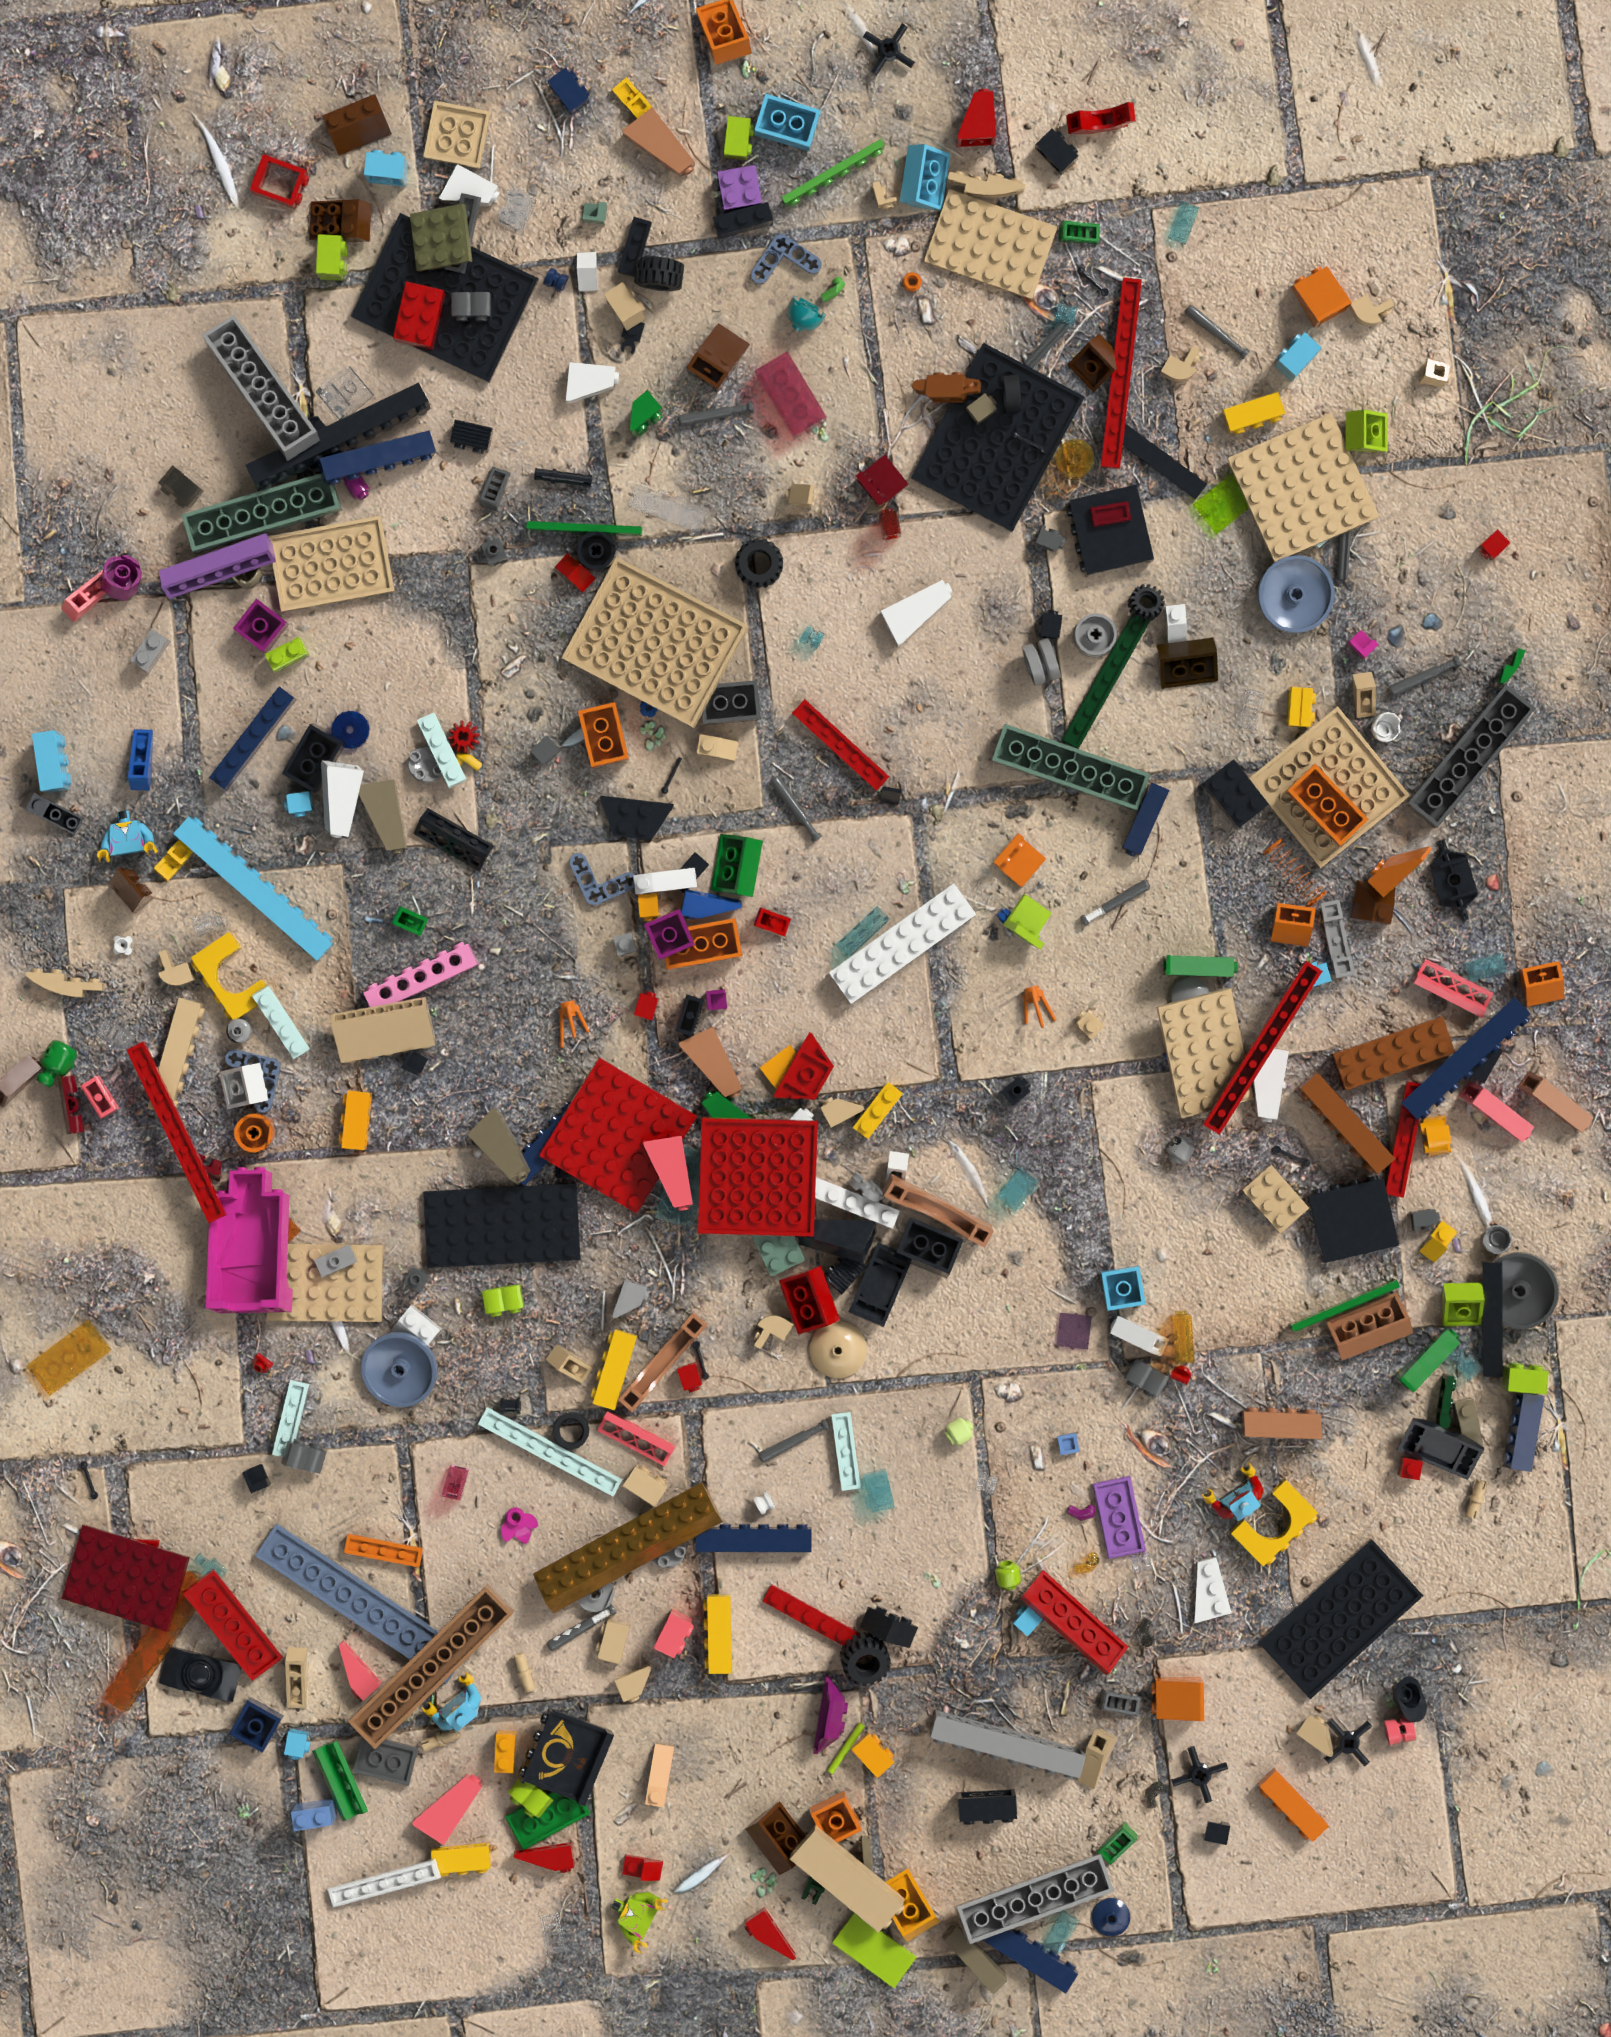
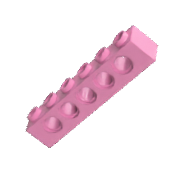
[364,942,479,1007]

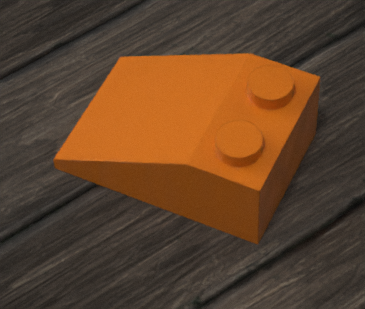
[695,0,752,65]
[1368,846,1432,897]

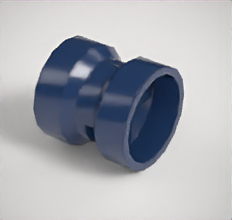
[543,267,569,293]

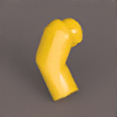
[456,752,482,771]

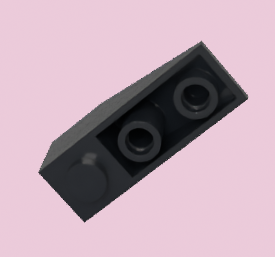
[20,789,84,835]

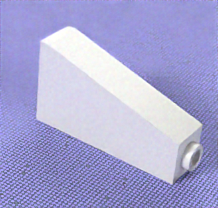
[881,580,953,647]
[321,760,364,838]
[1248,1045,1289,1123]

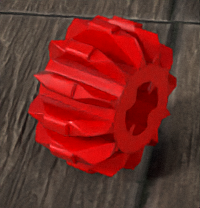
[448,720,480,753]

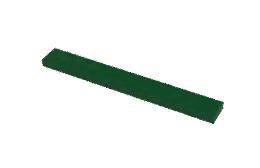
[1061,612,1151,749]

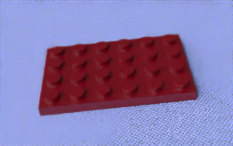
[61,1524,190,1632]

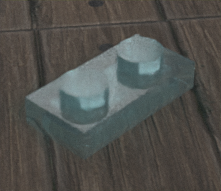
[1168,201,1200,245]
[1464,953,1507,981]

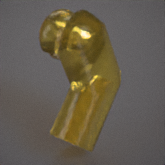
[1074,1552,1100,1574]

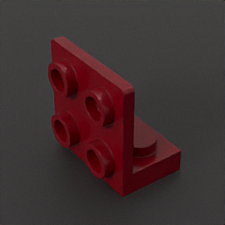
[855,455,908,508]

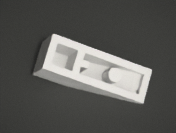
[633,868,697,894]

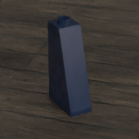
[1122,783,1169,857]

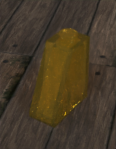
[1171,1310,1195,1363]

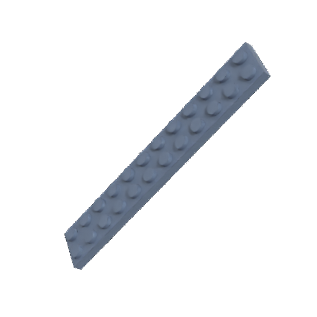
[255,1523,455,1684]

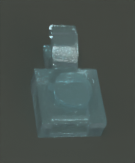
[194,1553,228,1578]

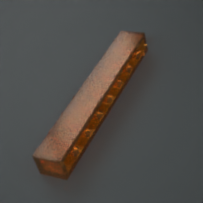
[104,1570,203,1711]

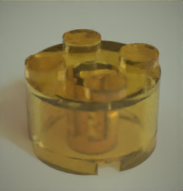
[1055,439,1094,480]

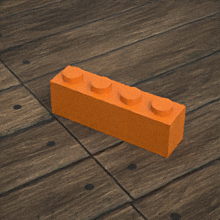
[1258,1768,1329,1842]

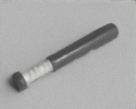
[1080,879,1150,926]
[547,1604,617,1651]

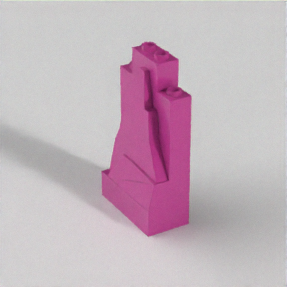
[206,1167,293,1314]

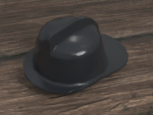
[1392,1676,1427,1722]

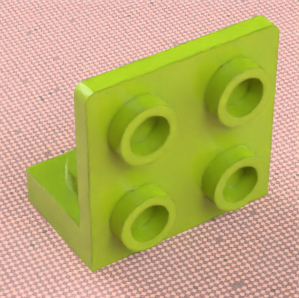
[1003,894,1051,950]

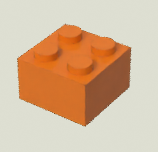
[810,1791,862,1843]

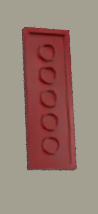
[183,1568,283,1681]
[1020,1570,1128,1675]

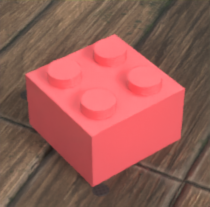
[654,1609,694,1658]

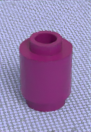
[343,475,370,501]

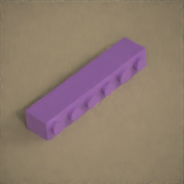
[159,533,276,599]

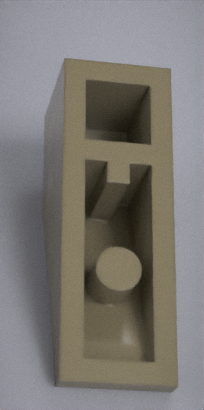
[1453,1397,1485,1454]

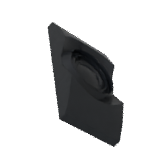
[848,1242,910,1328]
[1397,1418,1484,1480]
[159,1645,242,1702]

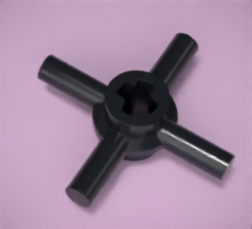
[863,23,915,76]
[1324,1718,1372,1767]
[1171,1746,1228,1803]

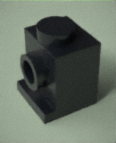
[1001,1077,1031,1106]

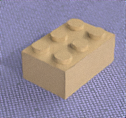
[1240,1164,1309,1234]

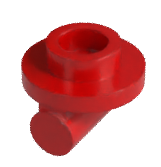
[252,1352,274,1373]
[1170,1365,1192,1385]

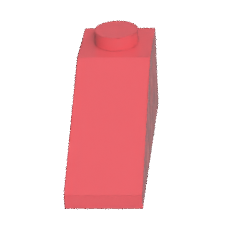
[61,570,106,622]
[339,1640,382,1701]

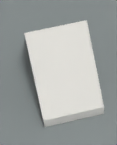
[577,252,598,292]

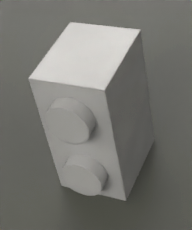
[130,629,171,673]

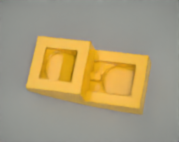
[611,77,652,119]
[153,839,194,882]

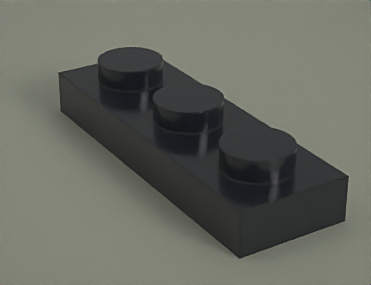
[618,217,652,278]

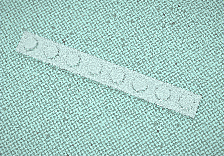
[478,1407,622,1496]

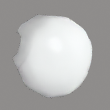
[1371,712,1401,742]

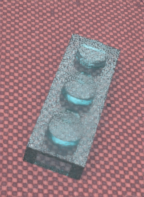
[836,906,890,959]

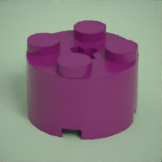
[101,555,142,601]

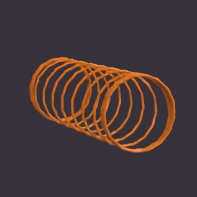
[1263,838,1327,907]

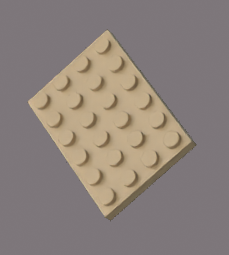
[924,189,1058,300]
[268,515,395,612]
[1156,988,1254,1118]
[267,1244,383,1322]

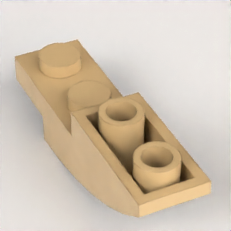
[947,170,1026,198]
[25,968,105,998]

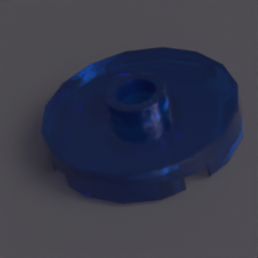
[331,711,370,749]

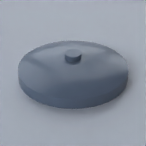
[1257,555,1335,633]
[361,1332,438,1407]

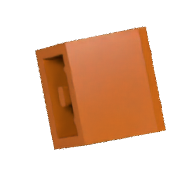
[1270,903,1316,947]
[1518,961,1565,1007]

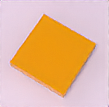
[760,1045,797,1090]

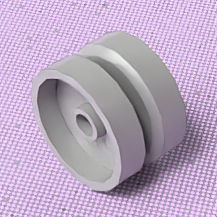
[1073,613,1117,658]
[1022,638,1061,686]

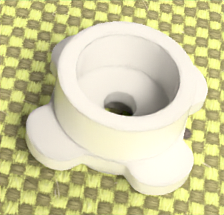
[113,936,133,955]

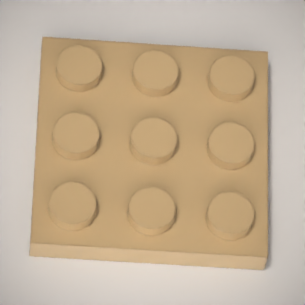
[423,101,491,169]

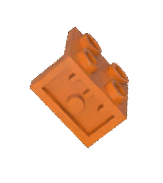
[993,833,1046,887]

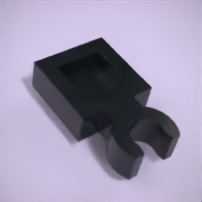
[621,322,645,355]

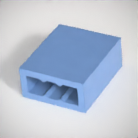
[291,1798,337,1831]

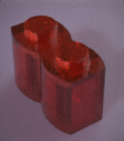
[879,508,902,540]

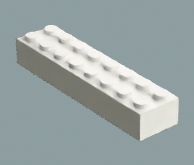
[829,884,976,1004]

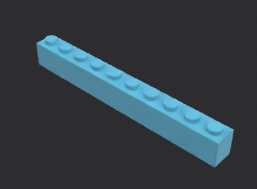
[173,816,334,961]

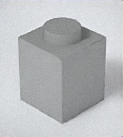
[613,932,637,956]

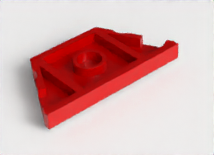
[773,1032,834,1100]

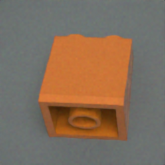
[1292,266,1352,328]
[1151,1677,1205,1721]

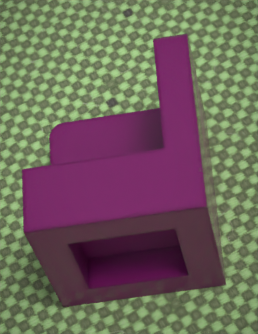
[706,989,727,1010]

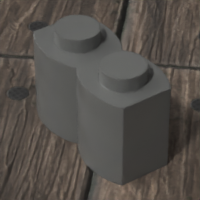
[451,292,491,322]
[1124,1358,1170,1398]
[281,1439,327,1474]

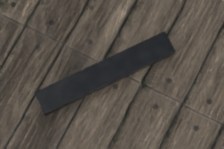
[1103,423,1207,500]
[1482,1262,1503,1377]

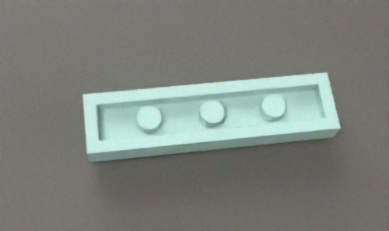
[417,713,466,789]
[252,985,310,1059]
[272,1380,310,1457]
[831,1412,861,1491]

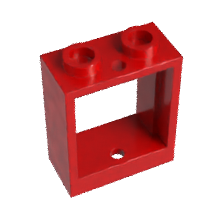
[250,154,310,209]

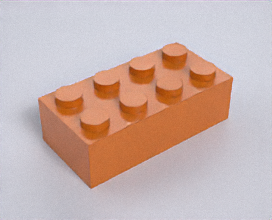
[1285,764,1369,847]
[665,918,743,970]

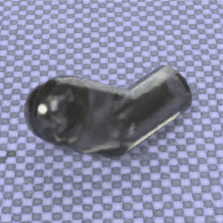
[1136,1617,1153,1647]
[1145,1782,1165,1808]

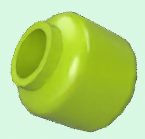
[995,1560,1021,1591]

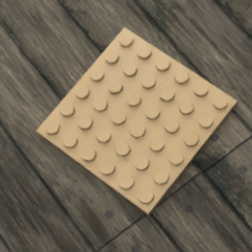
[1227,413,1380,563]
[1249,706,1410,868]

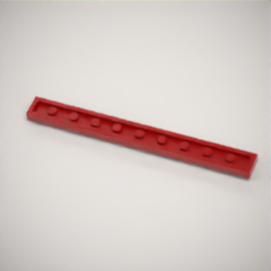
[1101,277,1142,470]
[126,1041,227,1223]

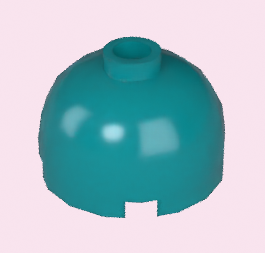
[787,295,826,332]

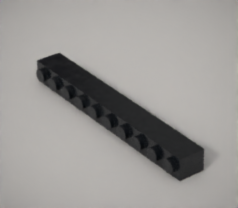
[245,382,431,491]

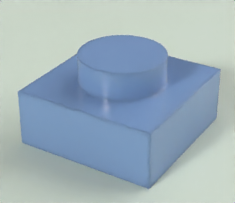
[1057,1432,1080,1455]

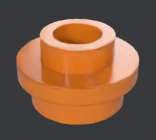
[902,272,922,292]

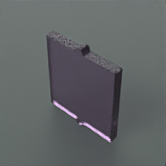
[1056,1312,1092,1350]

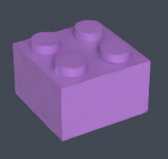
[718,165,762,213]

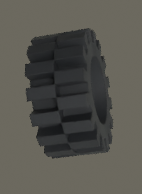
[1128,584,1165,622]

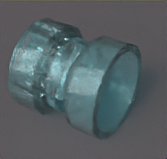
[1055,302,1077,325]
[799,625,825,650]

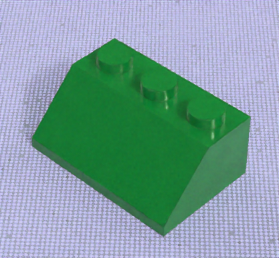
[711,834,763,897]

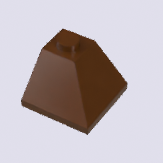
[1068,333,1117,393]
[1350,880,1395,925]

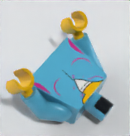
[97,811,158,862]
[422,1672,481,1732]

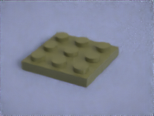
[410,204,472,272]

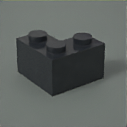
[859,1606,918,1648]

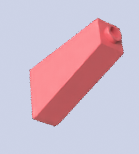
[1459,1081,1534,1142]
[643,1136,693,1211]
[412,1774,483,1845]

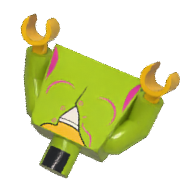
[611,1892,668,1954]

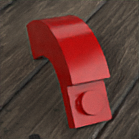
[1066,102,1136,135]

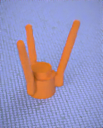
[1022,985,1056,1028]
[558,1000,589,1048]

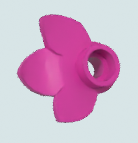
[501,1507,539,1544]

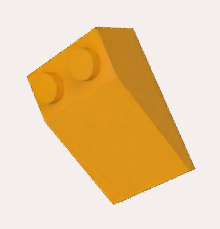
[885,1868,940,1942]

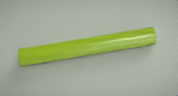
[827,1722,865,1774]

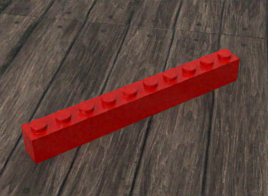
[1202,961,1323,1135]

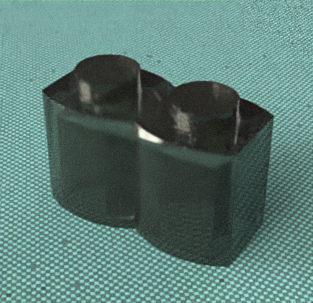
[158,465,204,509]

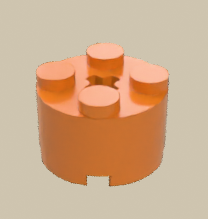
[234,1113,275,1152]

